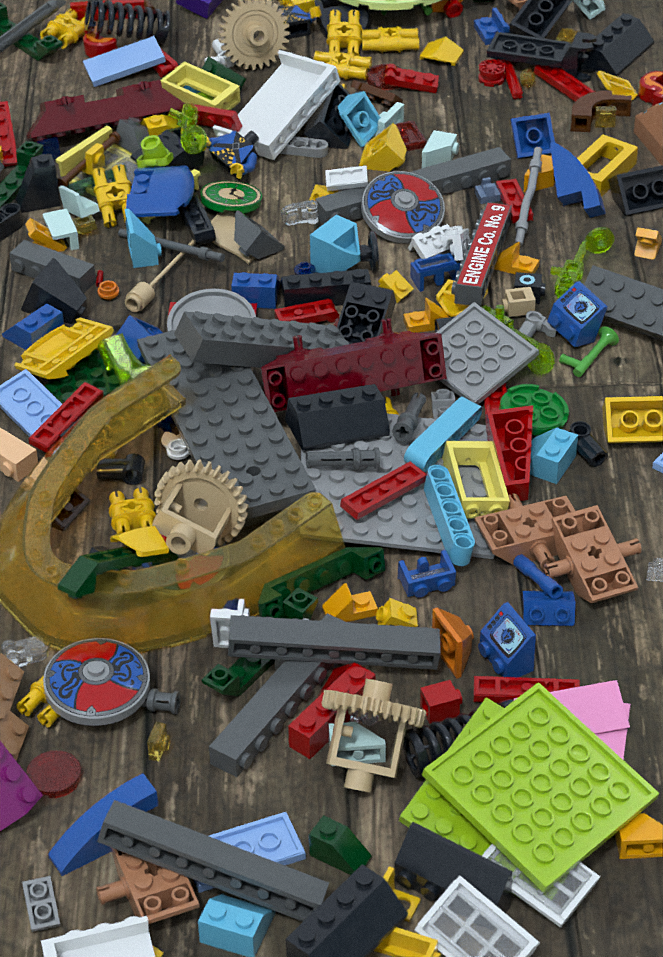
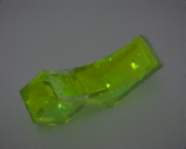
[97,333,153,391]

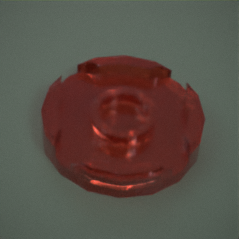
[367,64,400,90]
[26,750,82,798]

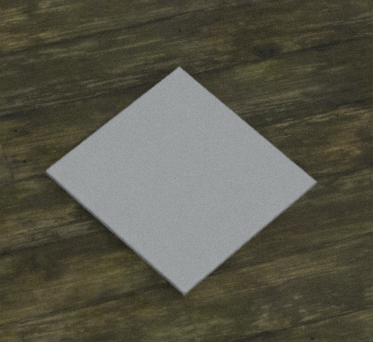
[298,413,494,559]

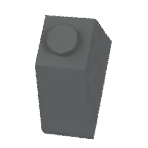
[116,117,149,153]

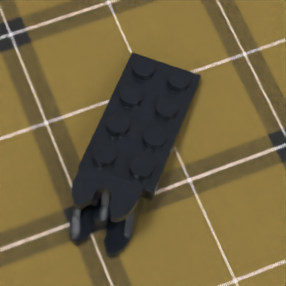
[486,32,597,82]

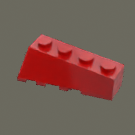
[486,405,533,501]
[288,662,376,759]

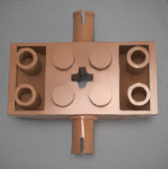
[475,494,575,570]
[543,505,642,603]
[96,847,199,924]

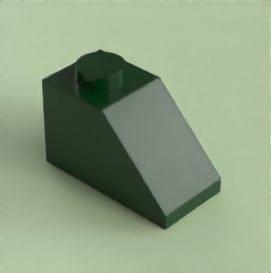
[202,56,246,90]
[309,815,372,875]

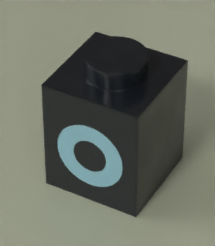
[514,272,546,305]

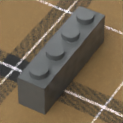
[9,240,96,293]

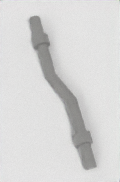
[515,147,542,246]

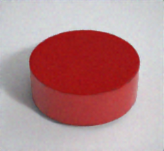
[444,0,463,18]

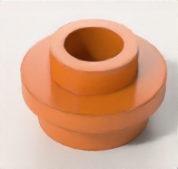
[97,281,119,300]

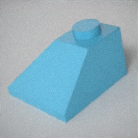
[338,91,381,147]
[125,209,162,268]

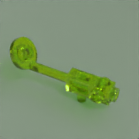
[168,103,207,154]
[550,227,615,298]
[482,305,555,375]

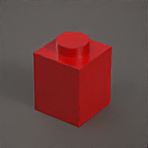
[420,680,463,724]

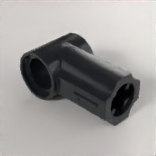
[570,421,608,467]
[96,453,145,485]

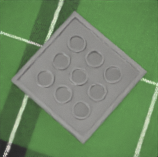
[436,302,539,404]

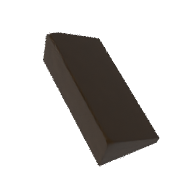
[40,485,90,531]

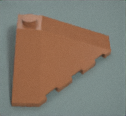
[634,103,663,165]

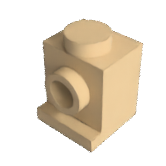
[501,287,536,317]

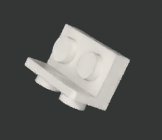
[408,224,453,259]
[440,226,470,261]
[210,599,250,648]

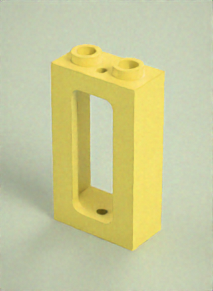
[161,62,240,110]
[442,441,510,518]

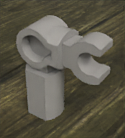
[517,311,557,342]

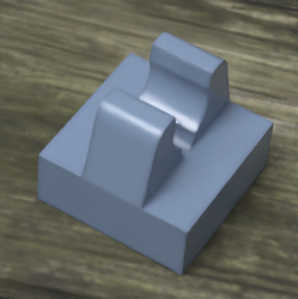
[475,177,501,204]

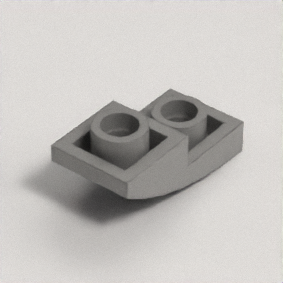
[431,389,455,419]
[22,876,60,932]

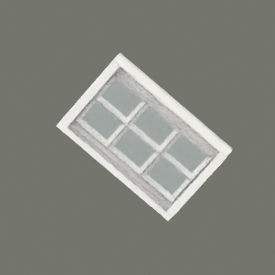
[482,844,600,927]
[414,876,540,957]

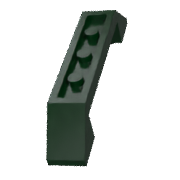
[0,2,63,61]
[0,141,44,208]
[58,546,187,599]
[258,547,386,618]
[202,587,318,696]

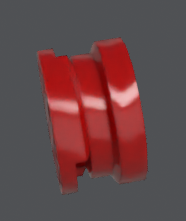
[478,59,505,87]

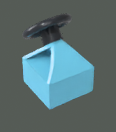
[310,215,379,274]

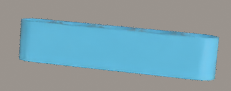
[404,396,483,472]
[424,465,475,566]

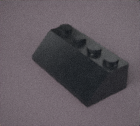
[509,0,573,39]
[584,13,654,77]
[304,83,352,149]
[608,165,663,216]
[280,269,371,307]
[285,384,390,451]
[394,822,513,931]
[286,864,408,957]

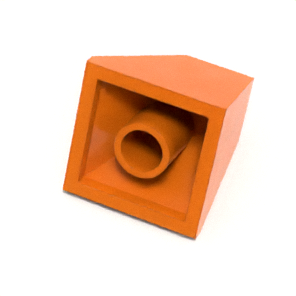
[432,608,474,679]

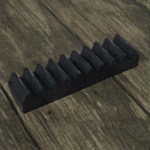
[178,192,216,246]

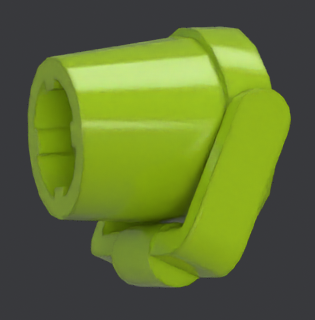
[136,135,173,168]

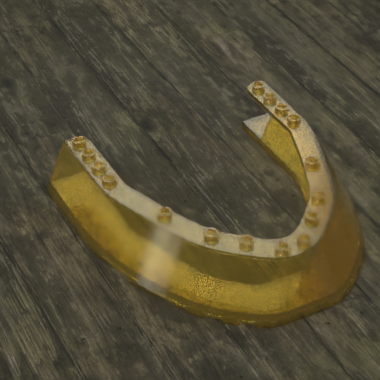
[0,354,345,653]

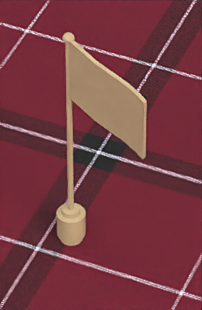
[125,210,255,312]

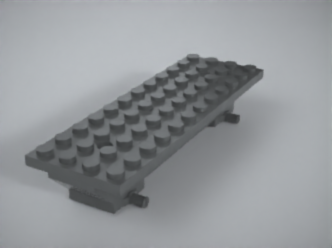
[137,330,316,528]

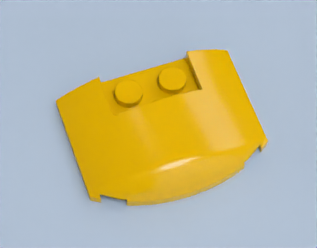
[14,318,114,379]

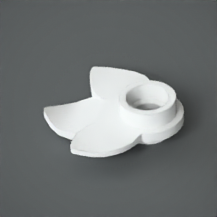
[161,432,190,460]

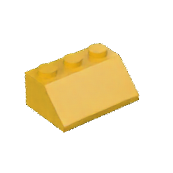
[602,396,663,443]

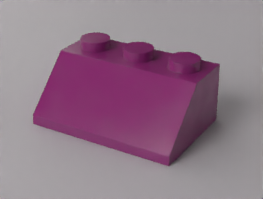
[0,741,43,831]

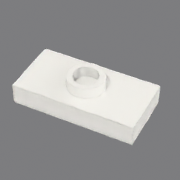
[325,166,368,191]

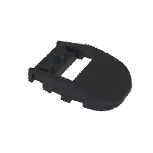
[315,0,370,38]

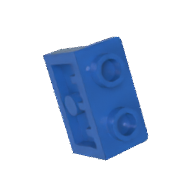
[474,8,509,45]
[522,591,575,626]

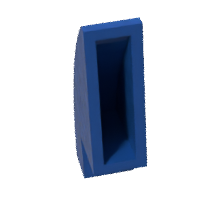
[550,142,606,218]
[48,773,158,876]

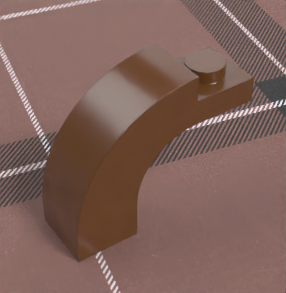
[570,90,632,132]

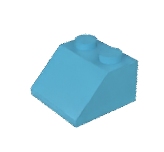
[530,428,578,484]
[198,894,275,957]

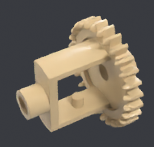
[218,0,290,70]
[152,460,249,557]
[322,679,426,793]

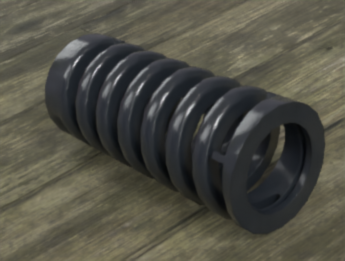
[84,0,170,44]
[403,699,514,778]

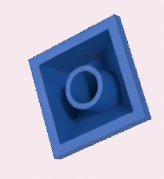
[510,113,555,159]

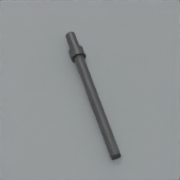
[118,228,225,262]

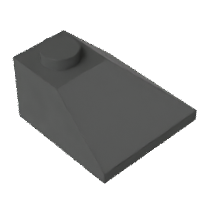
[234,210,285,259]

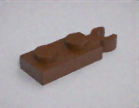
[350,79,403,107]

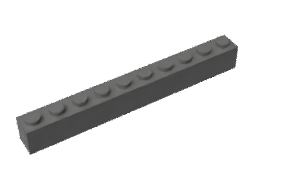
[315,147,511,224]

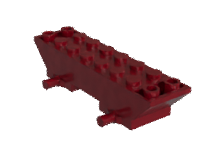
[26,80,186,142]
[261,318,447,412]

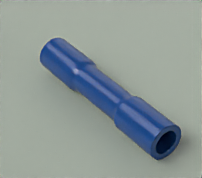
[513,554,563,599]

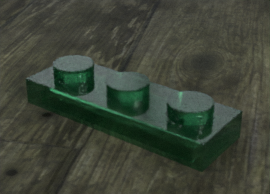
[67,164,128,195]

